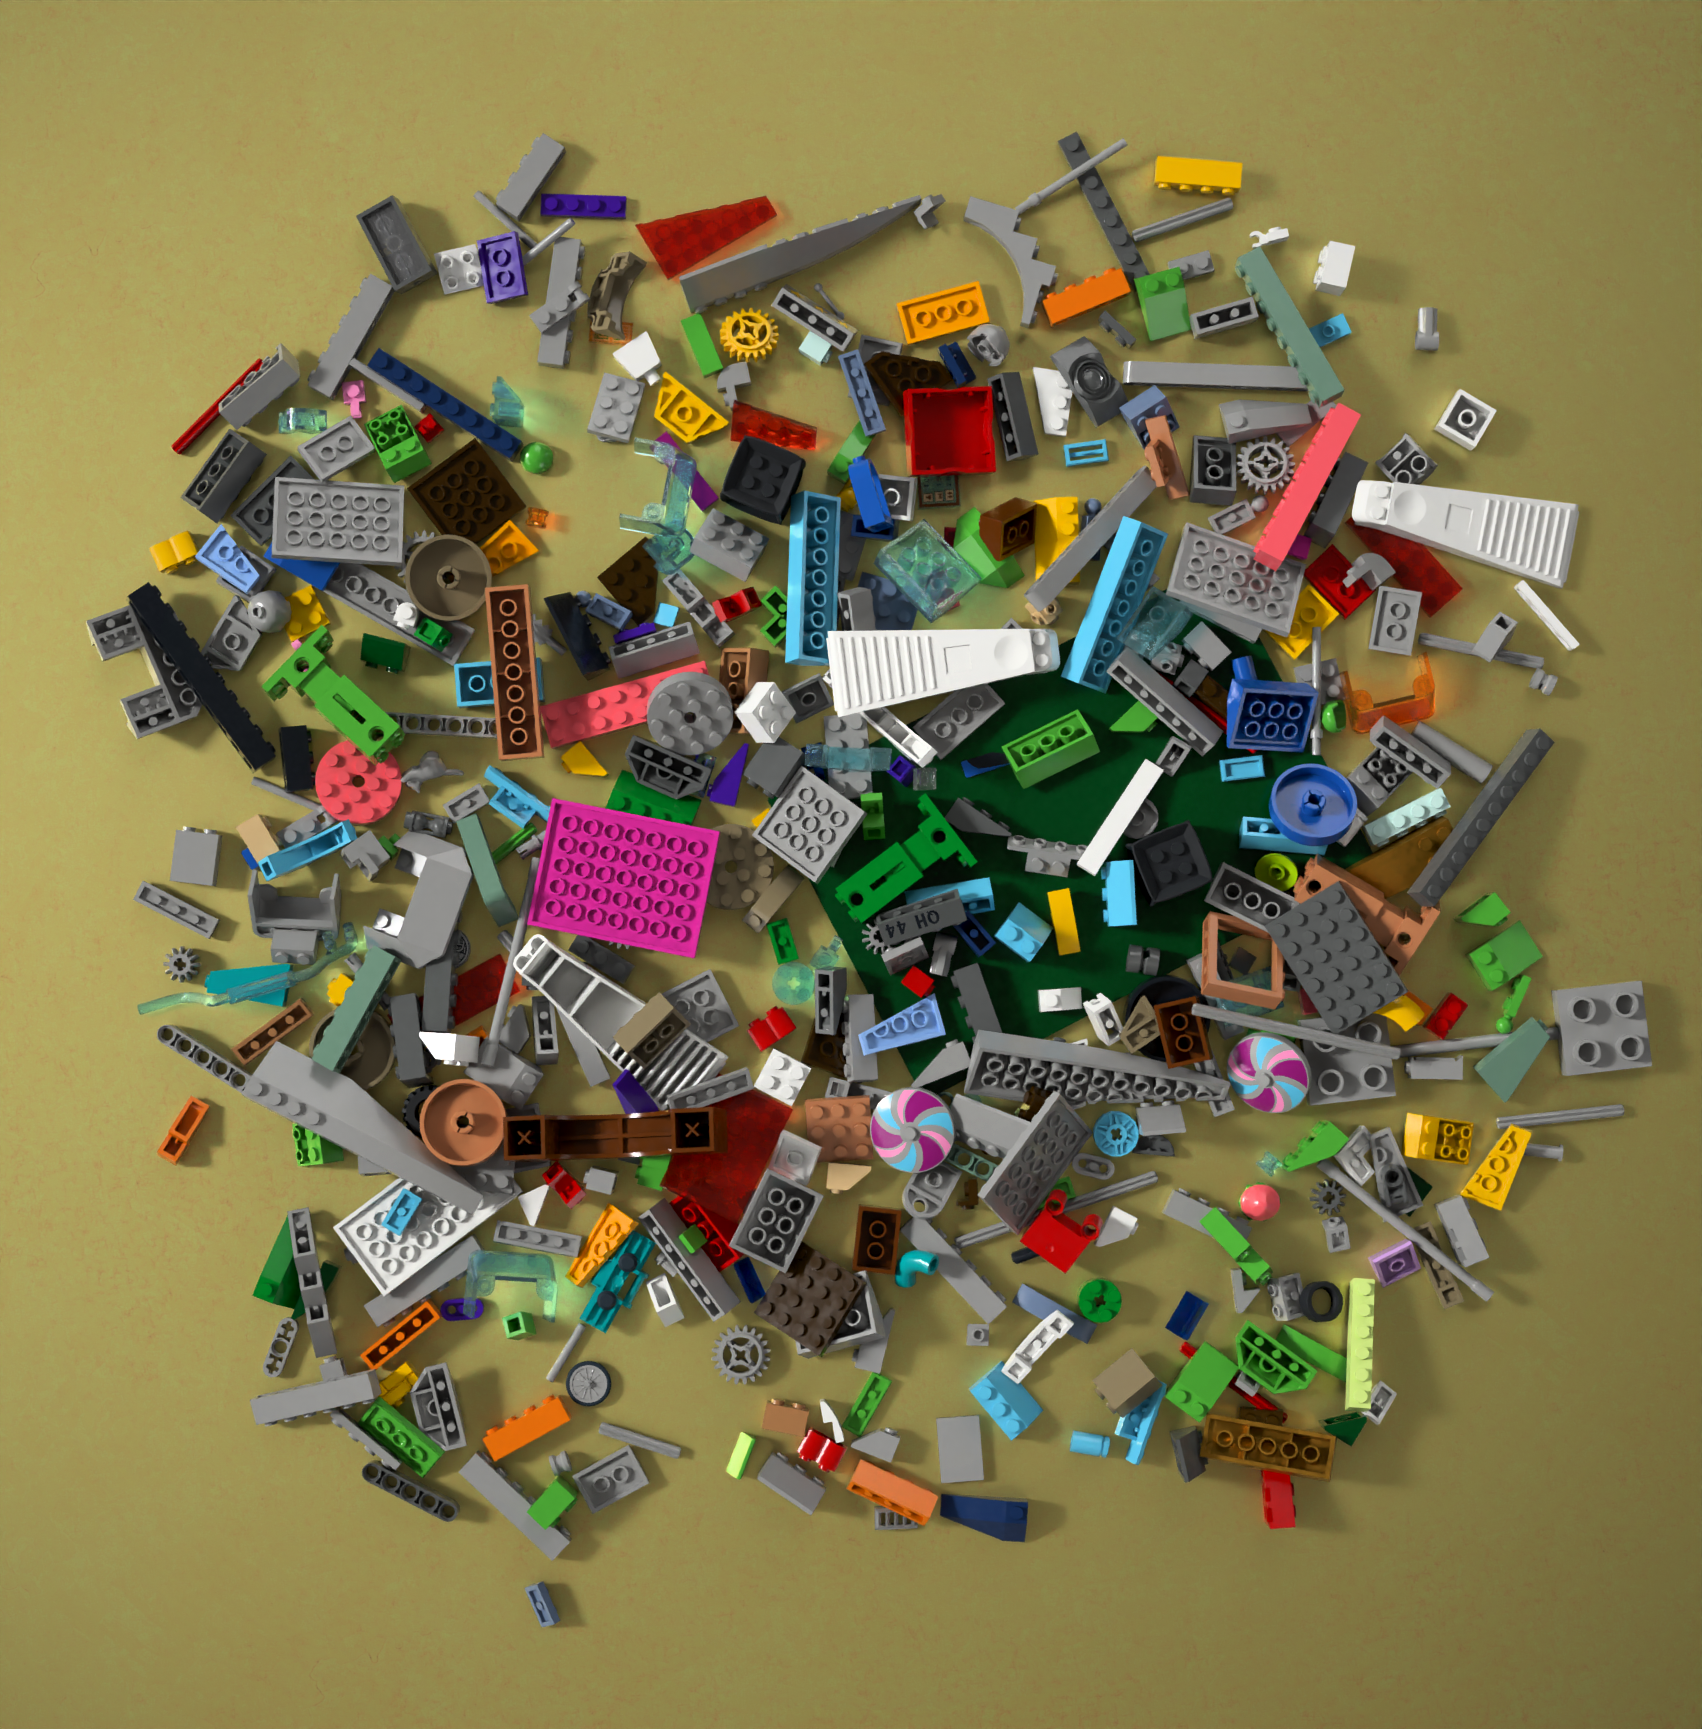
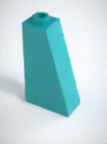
[205,964,294,1007]

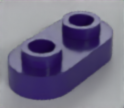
[440,1297,484,1321]

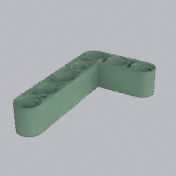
[456,813,518,927]
[937,1091,999,1181]

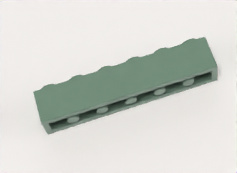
[312,945,402,1073]

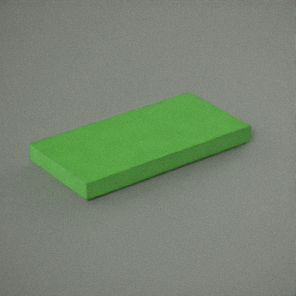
[357,1396,445,1478]

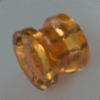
[525,507,549,529]

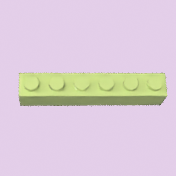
[1345,1278,1375,1412]

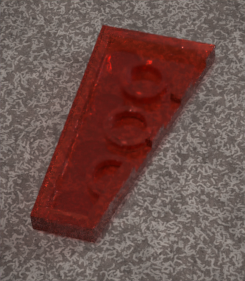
[731,400,817,450]

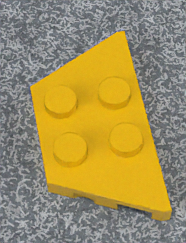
[654,371,729,444]

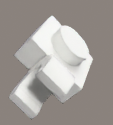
[1249,227,1289,249]

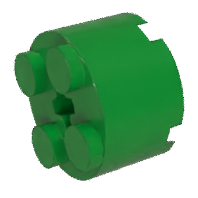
[1077,1277,1122,1323]

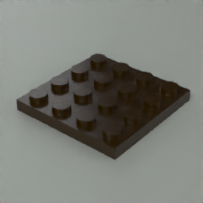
[407,438,527,544]
[754,1241,867,1357]

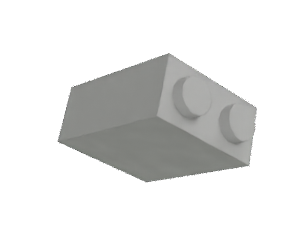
[170,826,222,886]

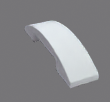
[1001,1310,1074,1384]

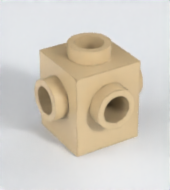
[1025,597,1063,626]

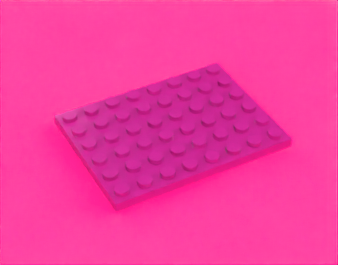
[527,798,721,958]

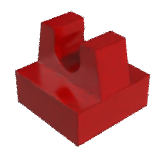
[414,413,445,444]

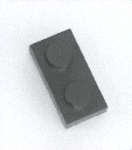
[1098,310,1136,349]

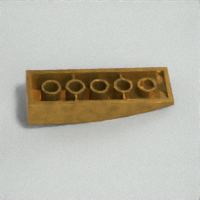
[1345,816,1453,899]
[1200,1413,1337,1482]

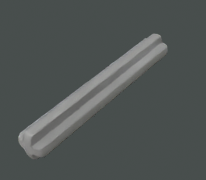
[599,1422,681,1459]

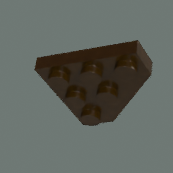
[863,351,952,417]
[597,536,660,625]
[801,1013,862,1084]

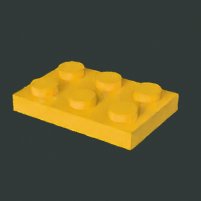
[1263,584,1339,660]

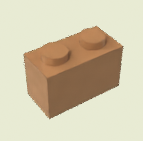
[762,1398,809,1437]

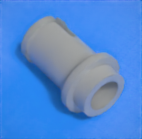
[654,1251,678,1277]

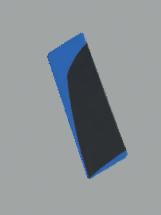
[961,752,1009,778]

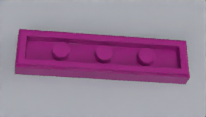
[650,431,719,512]

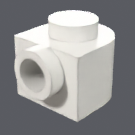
[393,602,420,630]

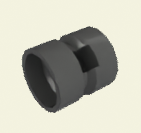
[1126,944,1160,976]

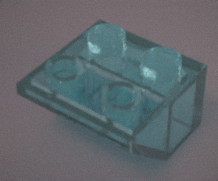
[490,376,525,428]

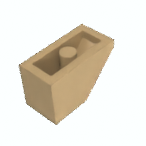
[826,1162,871,1194]

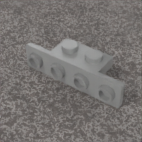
[1007,835,1088,877]

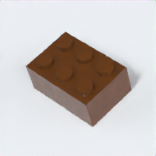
[852,1204,902,1275]

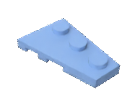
[195,524,260,595]

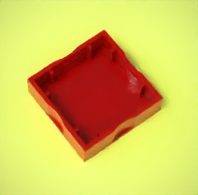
[903,386,996,477]

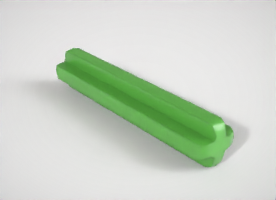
[492,823,537,864]

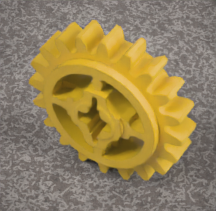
[720,308,779,363]

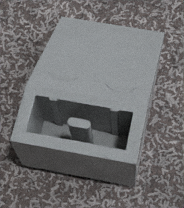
[1345,747,1412,817]

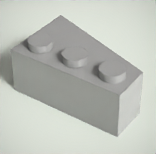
[1434,1195,1490,1267]

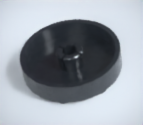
[1123,975,1210,1062]

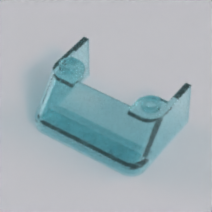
[619,437,697,538]
[463,1250,558,1323]

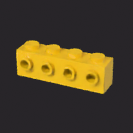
[1154,156,1242,195]

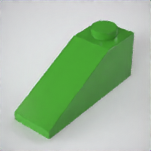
[827,420,876,485]

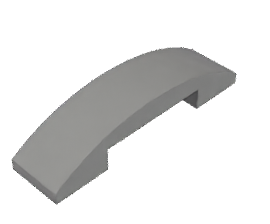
[825,1077,891,1110]

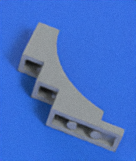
[287,1207,337,1358]

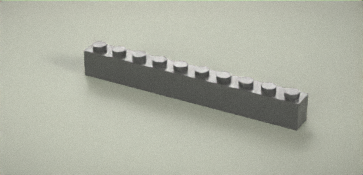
[1407,728,1555,907]

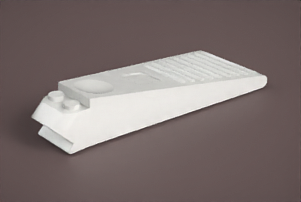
[1352,480,1579,589]
[826,629,1060,717]
[513,934,729,1111]

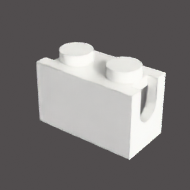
[1083,993,1123,1047]

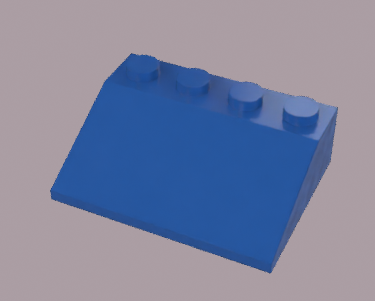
[1227,678,1319,752]

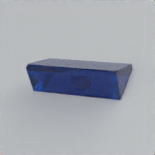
[733,1257,765,1304]
[1165,1291,1209,1340]

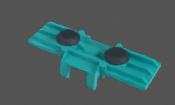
[579,1230,656,1333]

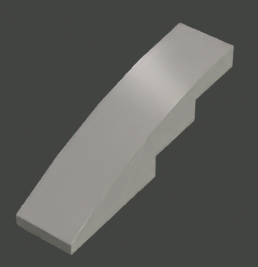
[662,567,735,648]
[556,1007,610,1087]

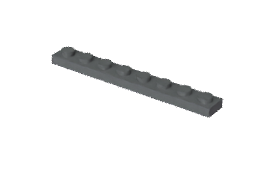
[1058,132,1150,293]

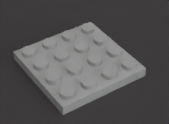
[752,766,867,884]

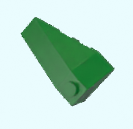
[252,1215,301,1309]

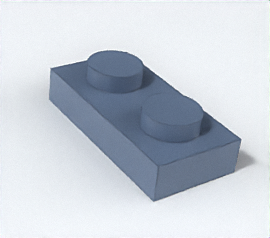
[525,1581,560,1627]

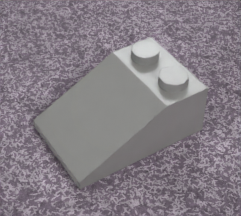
[464,1036,544,1110]
[1135,1100,1186,1136]

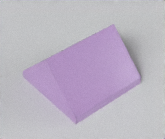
[1368,1239,1421,1288]

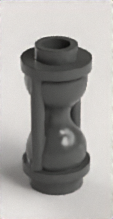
[404,810,453,838]

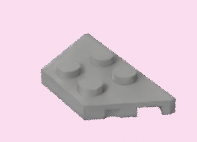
[201,595,263,671]

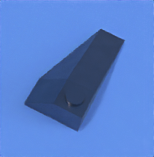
[940,1494,1028,1542]

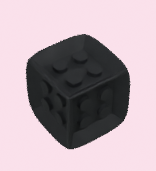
[720,435,806,525]
[1125,820,1214,906]

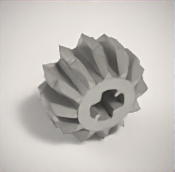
[862,919,893,954]
[163,946,201,983]

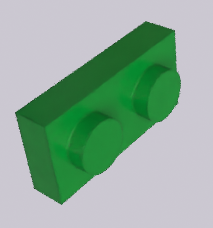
[766,918,799,965]

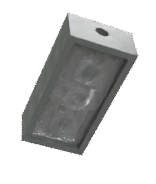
[356,195,438,294]

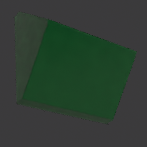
[1318,1412,1367,1446]

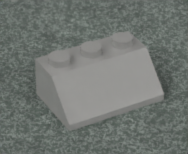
[757,1452,826,1515]

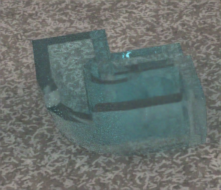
[642,518,694,575]

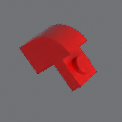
[712,587,762,623]
[542,1161,586,1209]

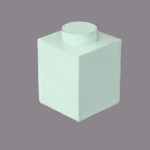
[799,331,833,366]

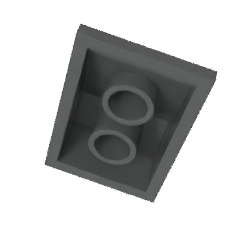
[1190,435,1236,506]
[1170,1426,1208,1483]

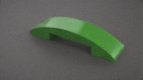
[1275,1324,1347,1382]

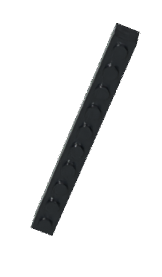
[126,582,276,773]

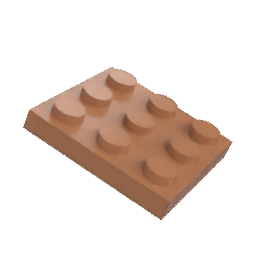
[805,1095,873,1163]

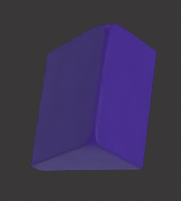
[886,755,919,787]

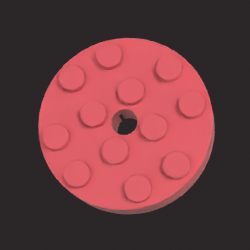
[315,740,402,826]

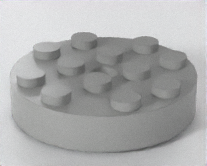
[647,672,733,755]

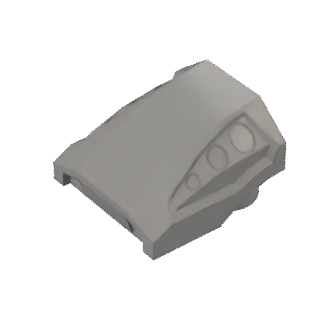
[1375,433,1438,485]

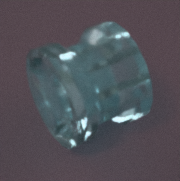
[1255,1151,1283,1177]

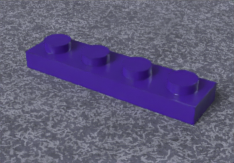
[540,193,627,219]

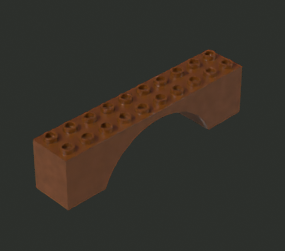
[503,1107,728,1162]

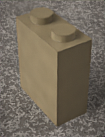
[1092,1348,1162,1418]

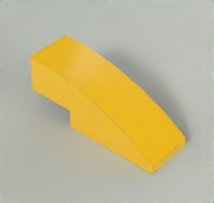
[1047,888,1080,956]

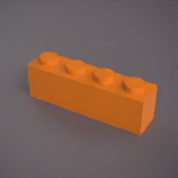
[1041,267,1131,328]
[360,1299,442,1370]
[483,1394,572,1462]
[847,1460,938,1526]

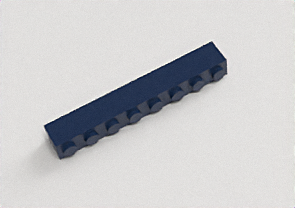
[367,348,524,462]

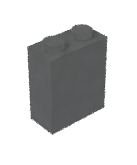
[742,737,810,800]

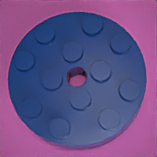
[1269,764,1357,846]

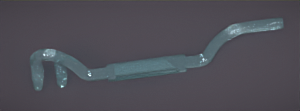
[137,922,358,1015]

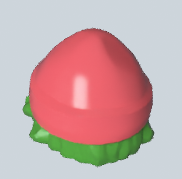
[1238,1182,1281,1221]

